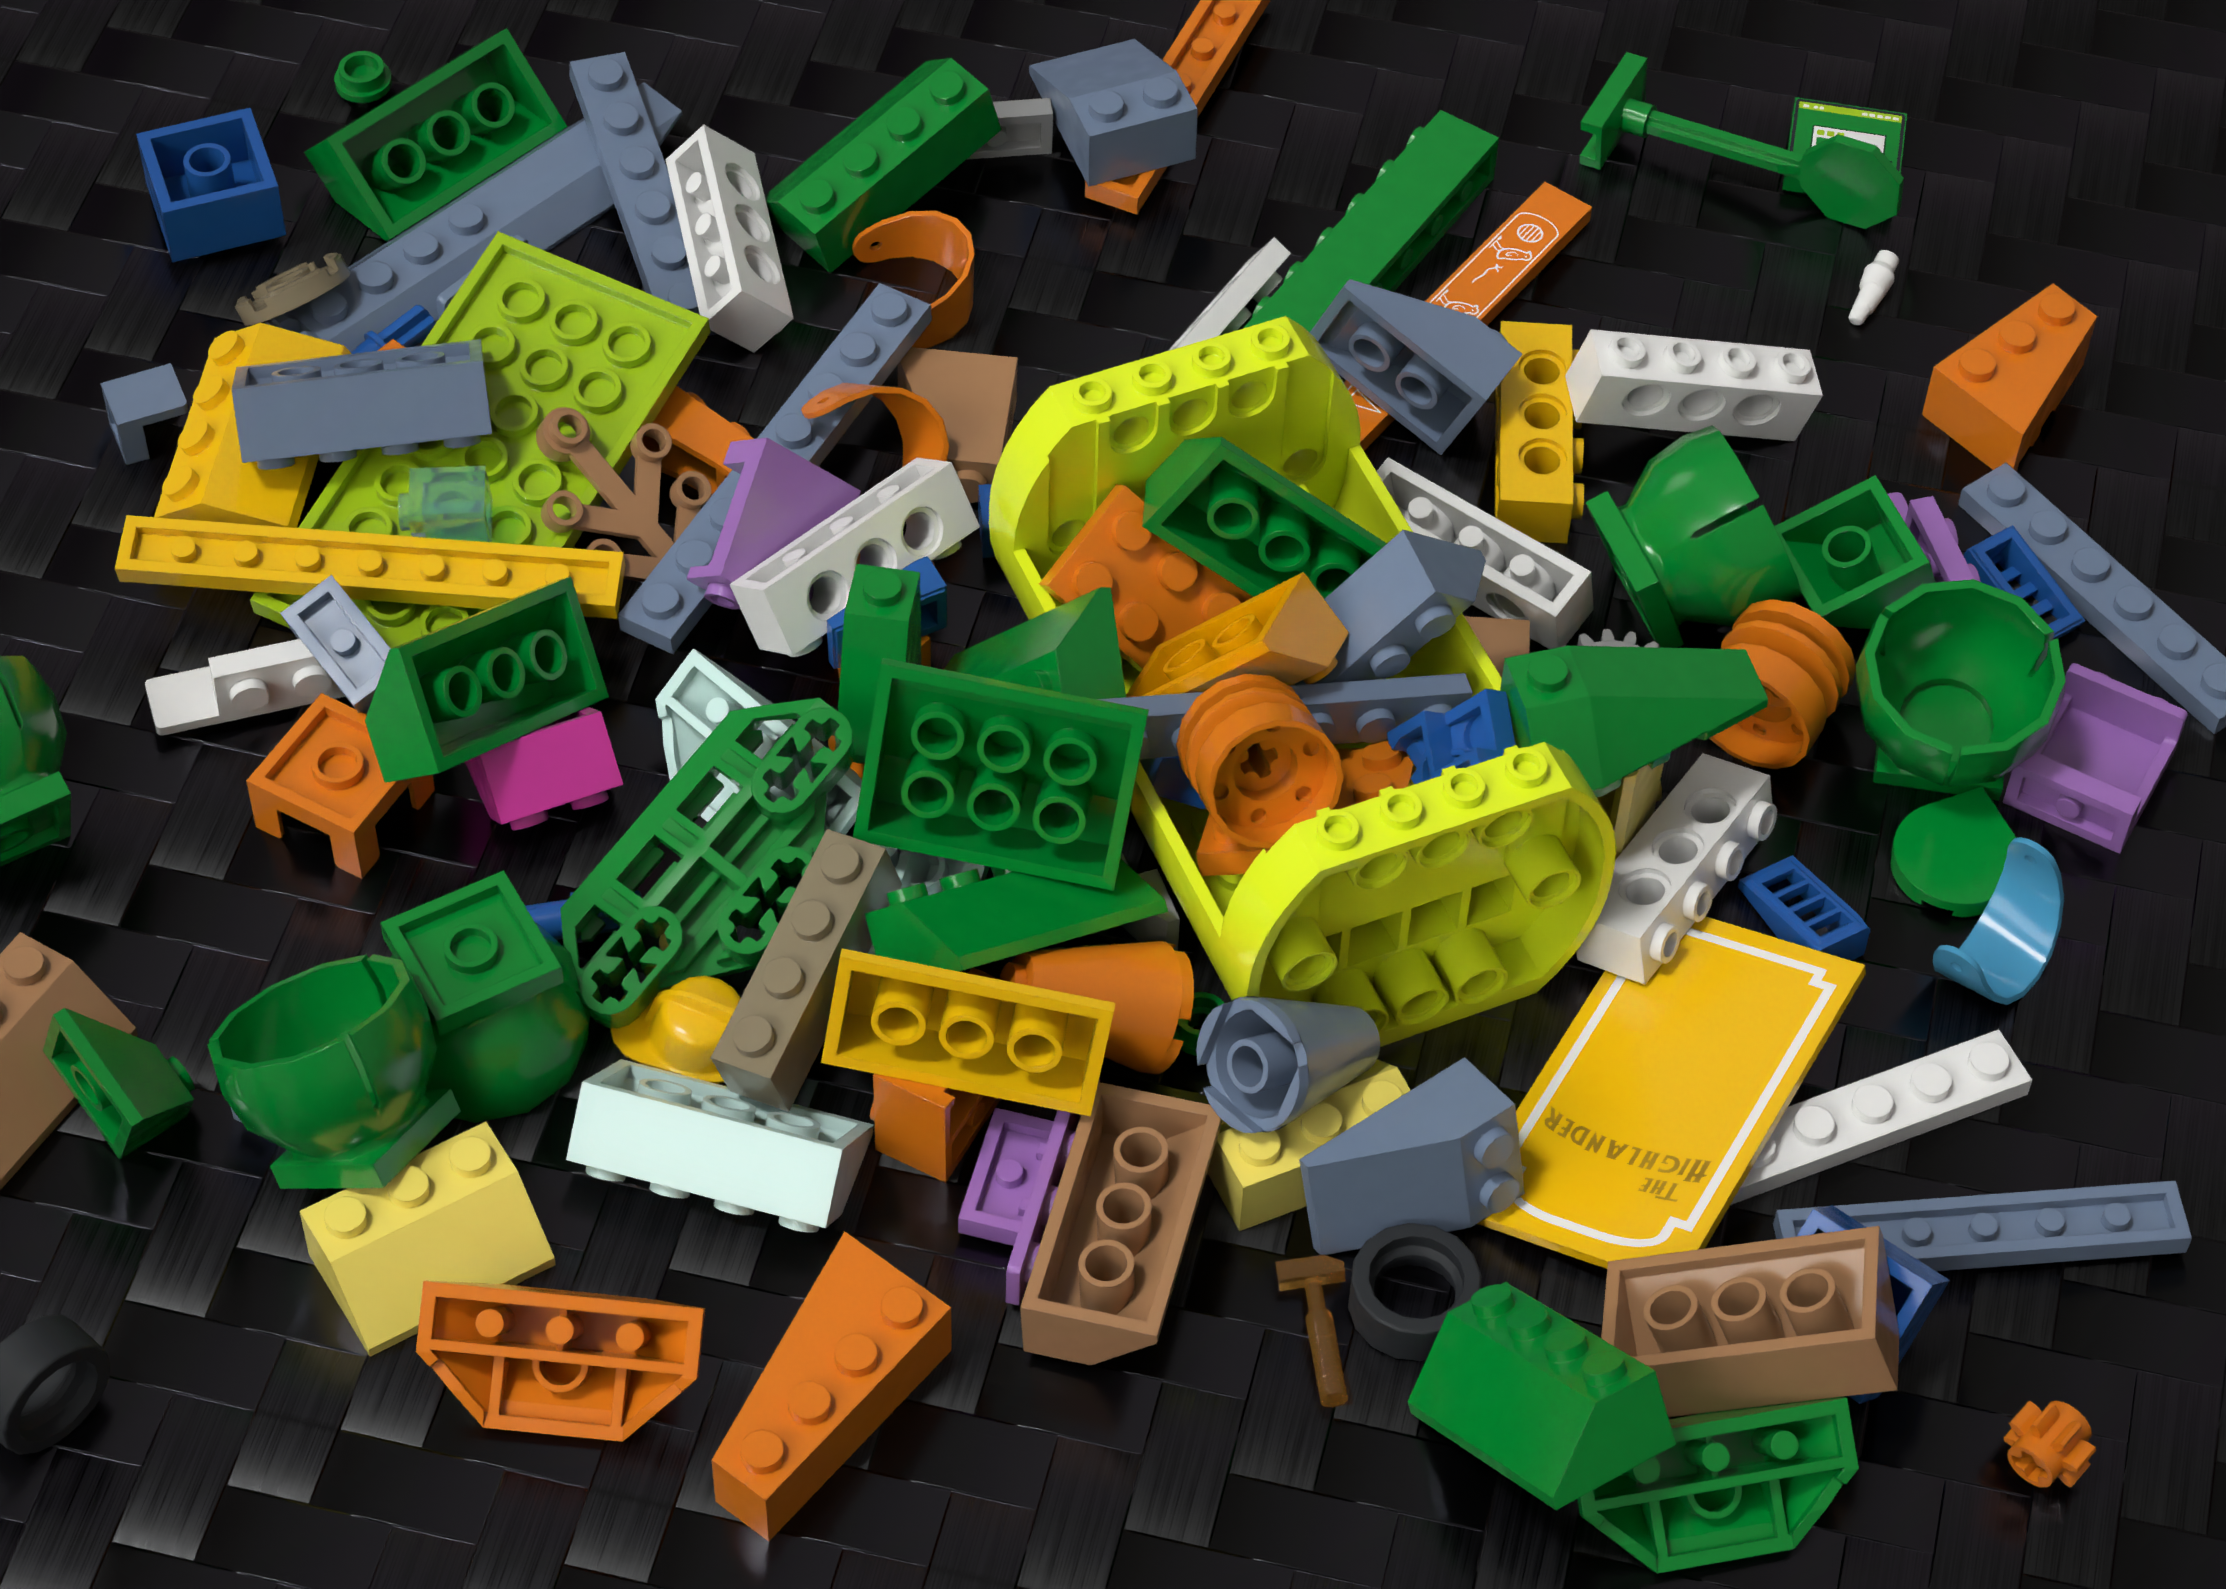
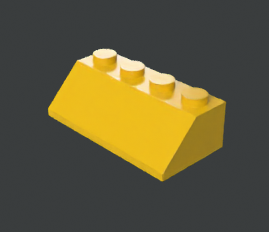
[154,323,352,528]
[821,948,1115,1116]

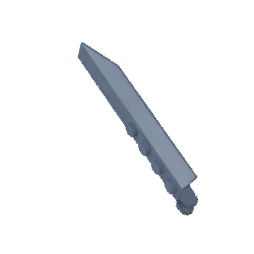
[264,82,682,352]

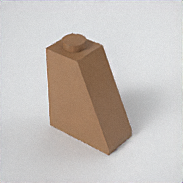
[898,347,1018,503]

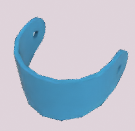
[1933,837,2064,1005]

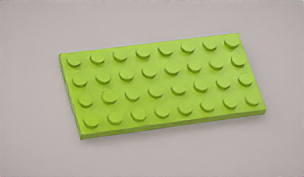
[250,231,710,649]

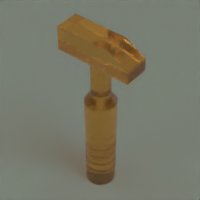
[1275,1255,1348,1407]

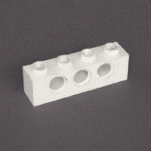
[665,125,794,353]
[1565,329,1823,441]
[729,458,980,657]
[1376,458,1594,649]
[1576,753,1777,985]

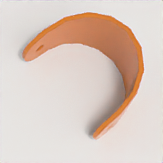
[852,211,975,348]
[801,383,949,467]

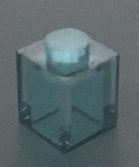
[398,466,492,542]

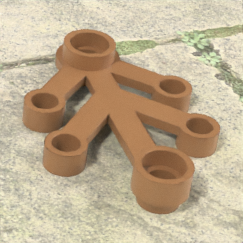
[536,407,711,582]

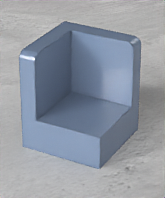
[101,363,188,465]

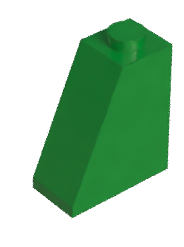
[835,564,921,764]

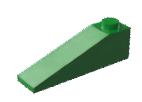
[1500,646,1768,797]

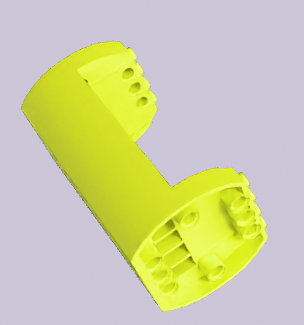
[989,316,1617,1047]

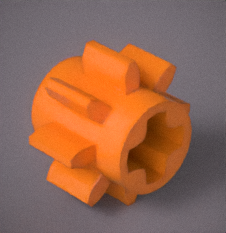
[2004,1401,2096,1488]

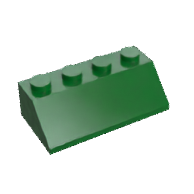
[304,28,568,241]
[765,58,1002,273]
[1142,437,1387,599]
[365,576,609,783]
[943,587,1126,699]
[864,858,1168,972]
[1408,1282,1676,1510]

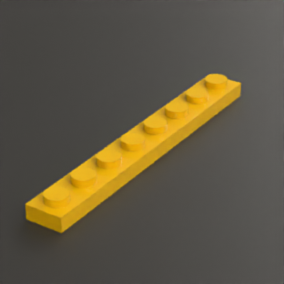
[115,515,626,619]

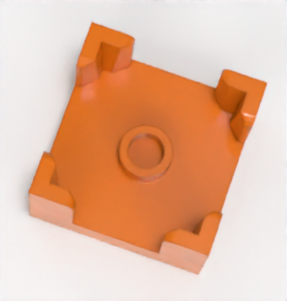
[246,693,435,879]

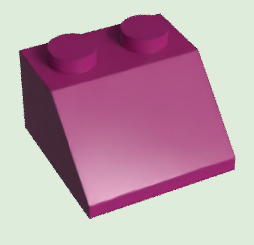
[465,707,623,830]

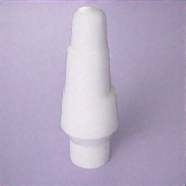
[1848,250,1899,326]

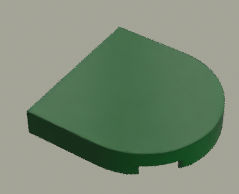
[1890,786,2016,917]

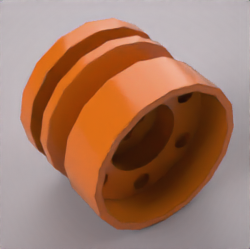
[1709,599,1856,769]
[1176,674,1344,848]

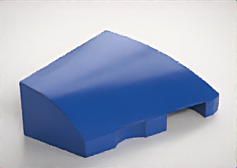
[1387,689,1516,784]

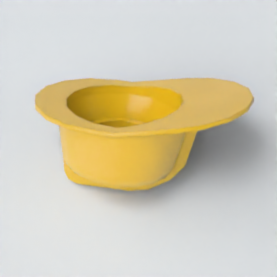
[610,976,741,1084]

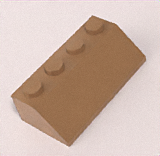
[0,932,138,1190]
[1020,1082,1223,1365]
[1601,1226,1899,1417]

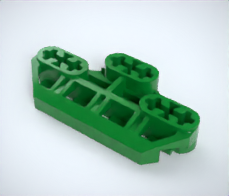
[560,698,854,1028]

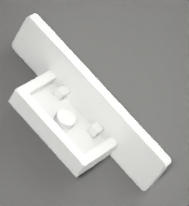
[145,639,345,736]

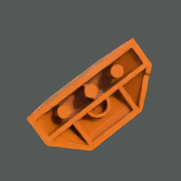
[416,1280,705,1442]

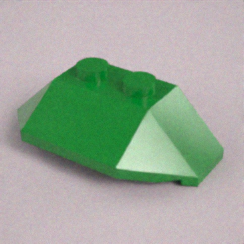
[1578,1397,1859,1574]

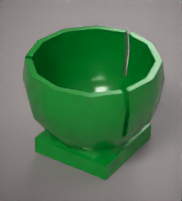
[1586,425,1802,648]
[1856,579,2066,801]
[0,655,71,867]
[380,870,590,1123]
[207,954,461,1189]

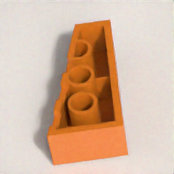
[712,1231,952,1542]

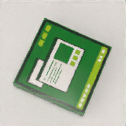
[1782,97,1907,193]

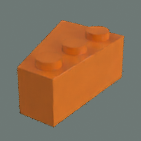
[1922,283,2097,472]
[870,967,1001,1183]

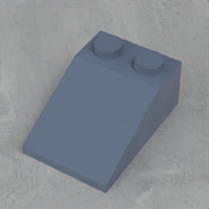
[1029,39,1198,187]
[1310,279,1522,455]
[1299,1057,1525,1256]

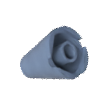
[1196,996,1380,1133]

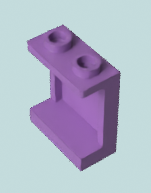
[687,438,861,609]
[2003,663,2188,854]

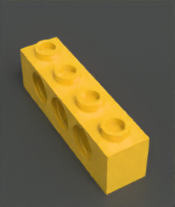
[1495,321,1584,544]

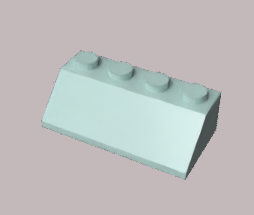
[566,1059,874,1232]

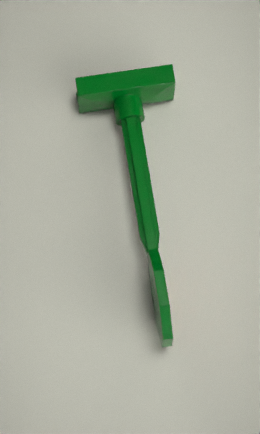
[1580,52,1904,229]

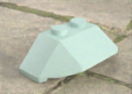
[655,649,862,835]

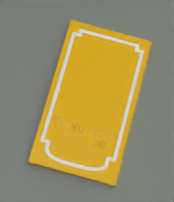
[1477,916,1866,1269]

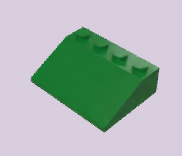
[853,658,1149,891]

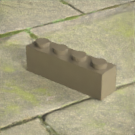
[711,829,902,1112]

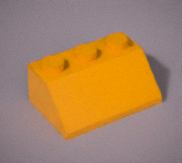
[1126,572,1349,697]

